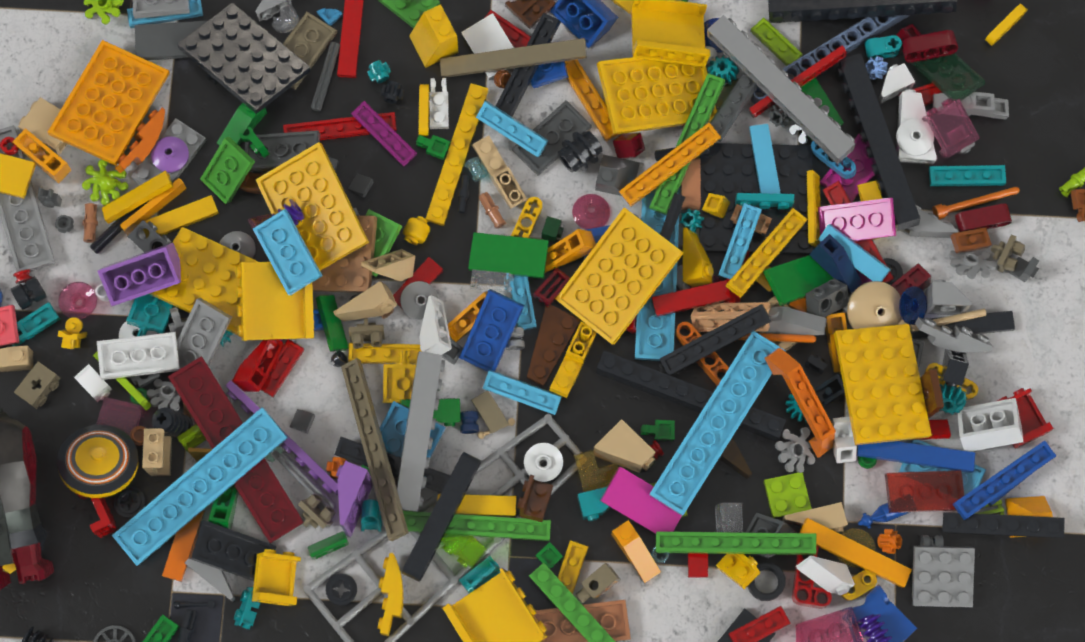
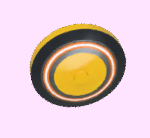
[57,424,138,498]

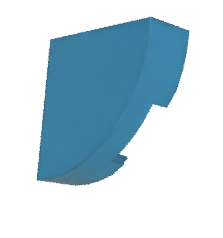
[317,8,343,26]

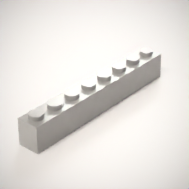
[396,351,445,512]

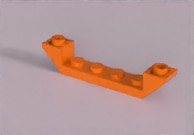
[764,348,836,458]

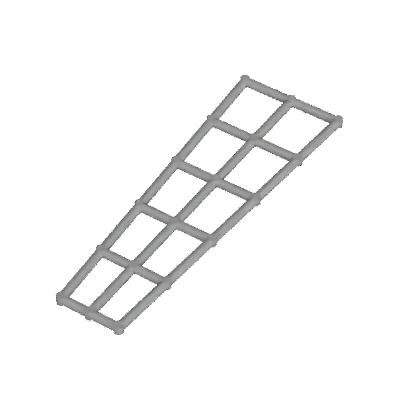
[303,414,587,642]

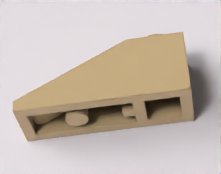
[361,249,415,281]
[333,281,398,322]
[0,346,33,372]
[782,502,848,533]

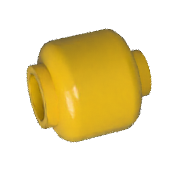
[403,216,431,245]

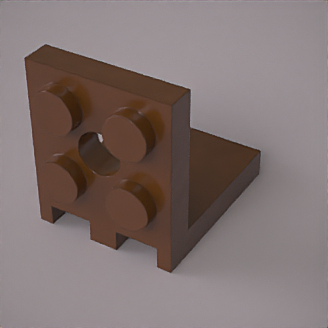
[920,369,944,419]

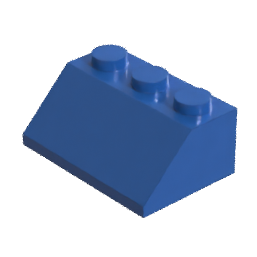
[550,0,619,48]

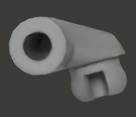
[677,265,690,291]

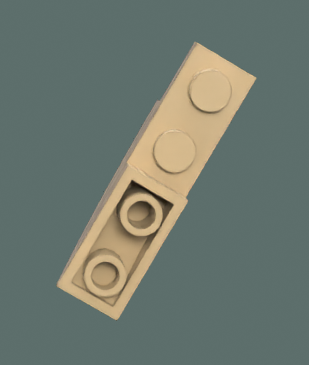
[472,135,527,209]

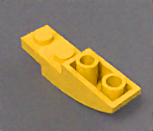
[549,322,597,398]
[377,553,404,636]

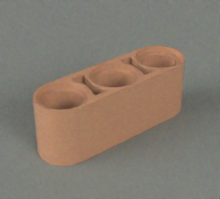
[681,158,701,210]

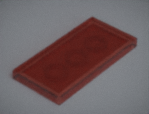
[885,470,964,513]

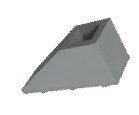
[895,205,958,238]

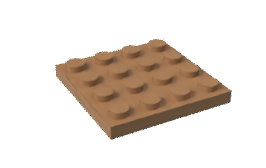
[312,216,377,293]

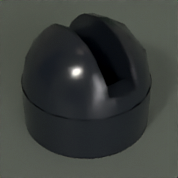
[331,350,348,367]

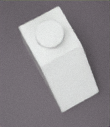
[878,63,915,104]
[74,364,112,402]

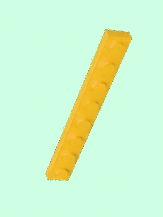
[426,83,489,226]

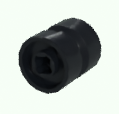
[10,276,47,310]

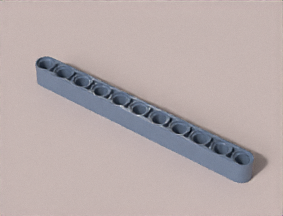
[751,15,909,104]

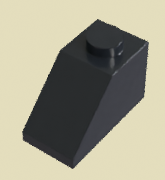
[814,373,845,407]

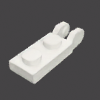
[429,78,449,129]

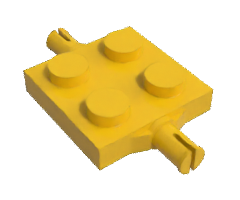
[383,351,416,407]

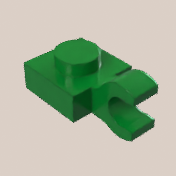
[239,127,270,158]
[416,135,451,160]
[640,420,675,441]

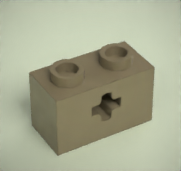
[14,362,61,409]

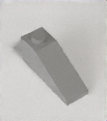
[766,307,827,335]
[185,557,235,602]

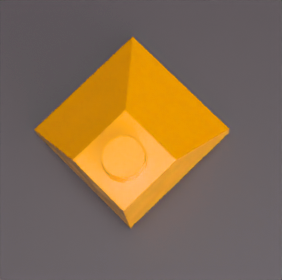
[1005,496,1053,538]

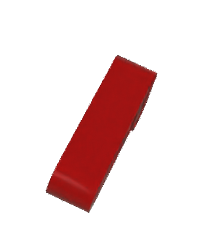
[792,546,832,609]

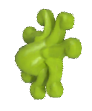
[84,0,124,25]
[82,159,128,206]

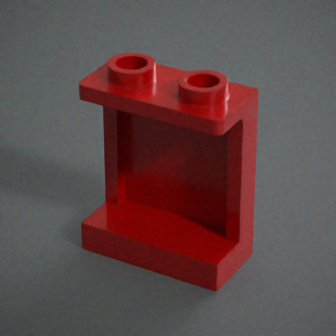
[997,388,1054,449]
[75,493,119,538]

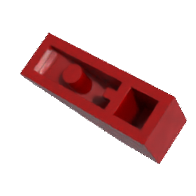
[232,339,284,392]

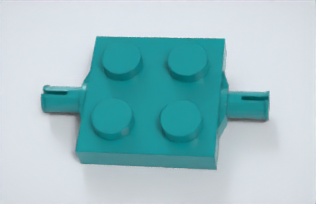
[126,294,175,336]

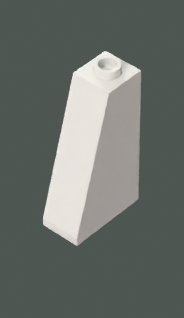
[896,89,937,164]

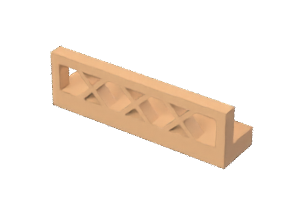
[691,302,771,332]

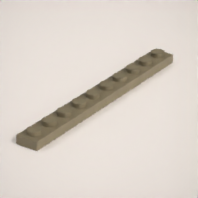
[341,358,409,541]

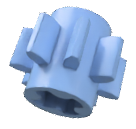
[865,56,888,80]

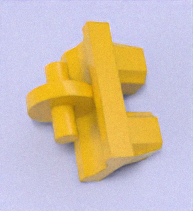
[58,317,87,349]

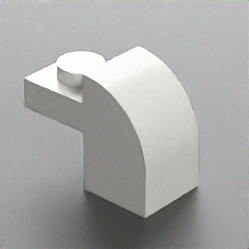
[832,417,857,463]

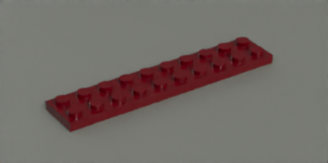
[168,356,304,544]

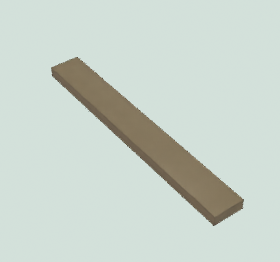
[440,38,587,78]

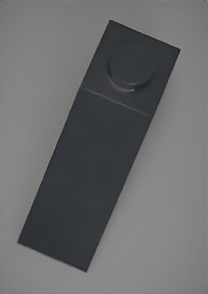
[942,349,969,386]

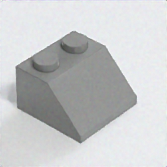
[925,279,971,315]

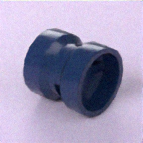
[460,411,479,434]

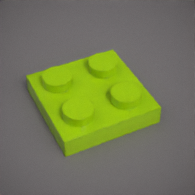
[764,472,812,519]

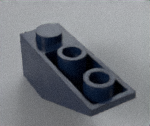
[809,234,863,295]

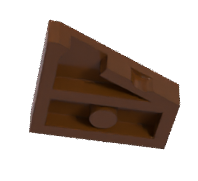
[505,0,556,29]

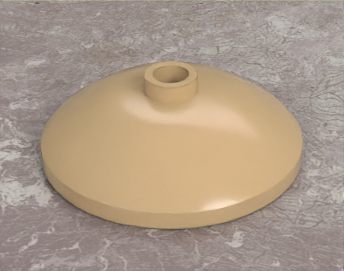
[847,281,903,329]

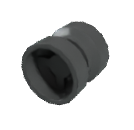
[920,535,944,546]

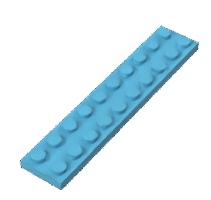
[635,185,681,361]
[649,331,786,516]
[112,407,289,566]

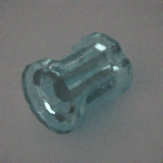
[464,157,488,182]

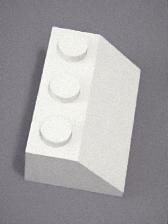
[958,398,1024,452]

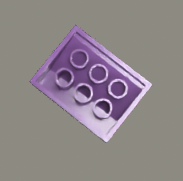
[336,461,373,538]

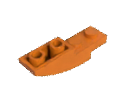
[115,107,165,173]

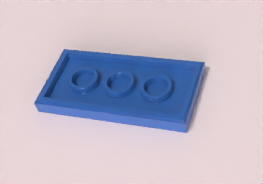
[459,289,525,372]

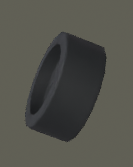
[747,562,786,601]

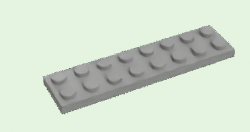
[0,125,55,272]

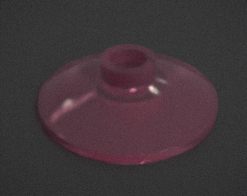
[572,194,610,230]
[58,282,97,319]

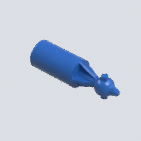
[857,494,916,529]

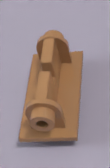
[730,204,772,234]

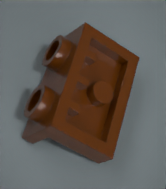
[517,474,553,522]

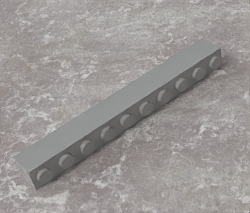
[707,15,855,165]

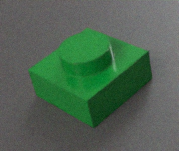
[535,542,563,569]

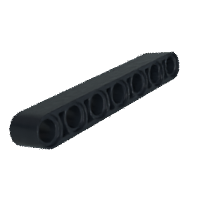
[402,452,482,582]

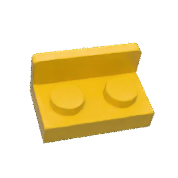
[716,554,760,589]

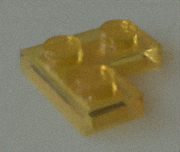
[573,450,618,492]

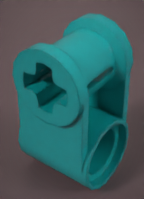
[864,35,902,60]
[361,499,382,532]

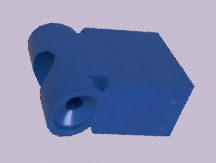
[842,585,917,642]

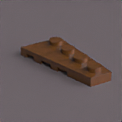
[527,304,580,387]

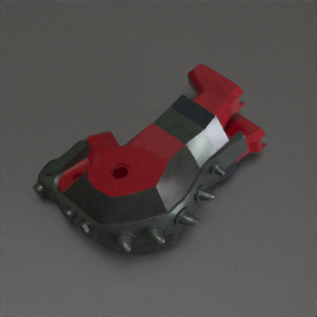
[0,408,54,590]

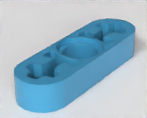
[811,141,856,179]

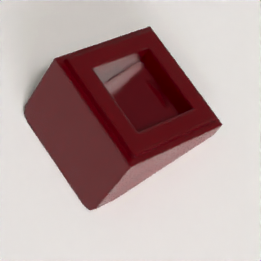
[896,24,922,41]

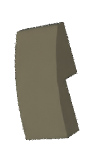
[471,390,509,434]

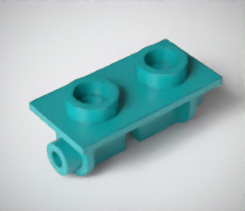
[459,556,500,593]
[234,587,260,630]

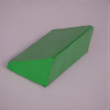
[308,531,349,560]

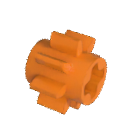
[326,457,347,479]
[877,529,902,554]

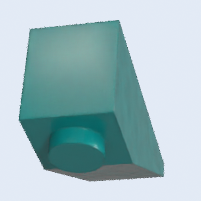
[577,487,611,521]

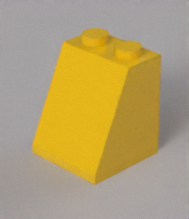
[409,4,459,68]

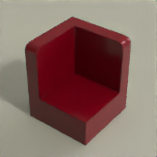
[613,133,645,158]

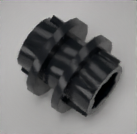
[557,131,603,173]

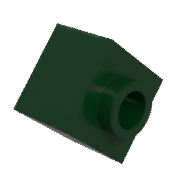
[541,216,564,243]

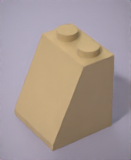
[593,419,655,473]

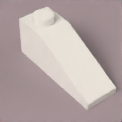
[419,295,452,355]
[796,556,855,595]

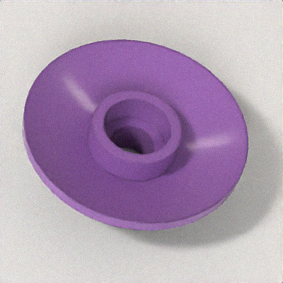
[151,137,189,173]

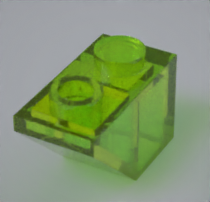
[441,536,487,569]

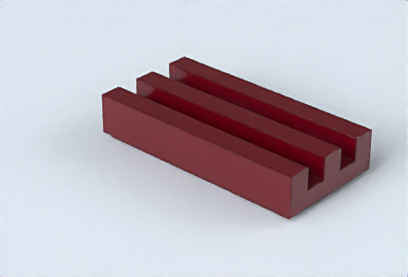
[533,268,570,307]

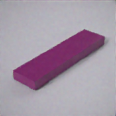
[351,101,417,167]

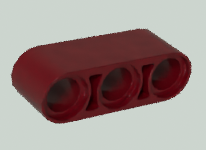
[901,30,958,63]
[954,203,1012,232]

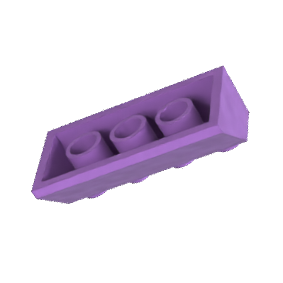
[97,243,181,306]

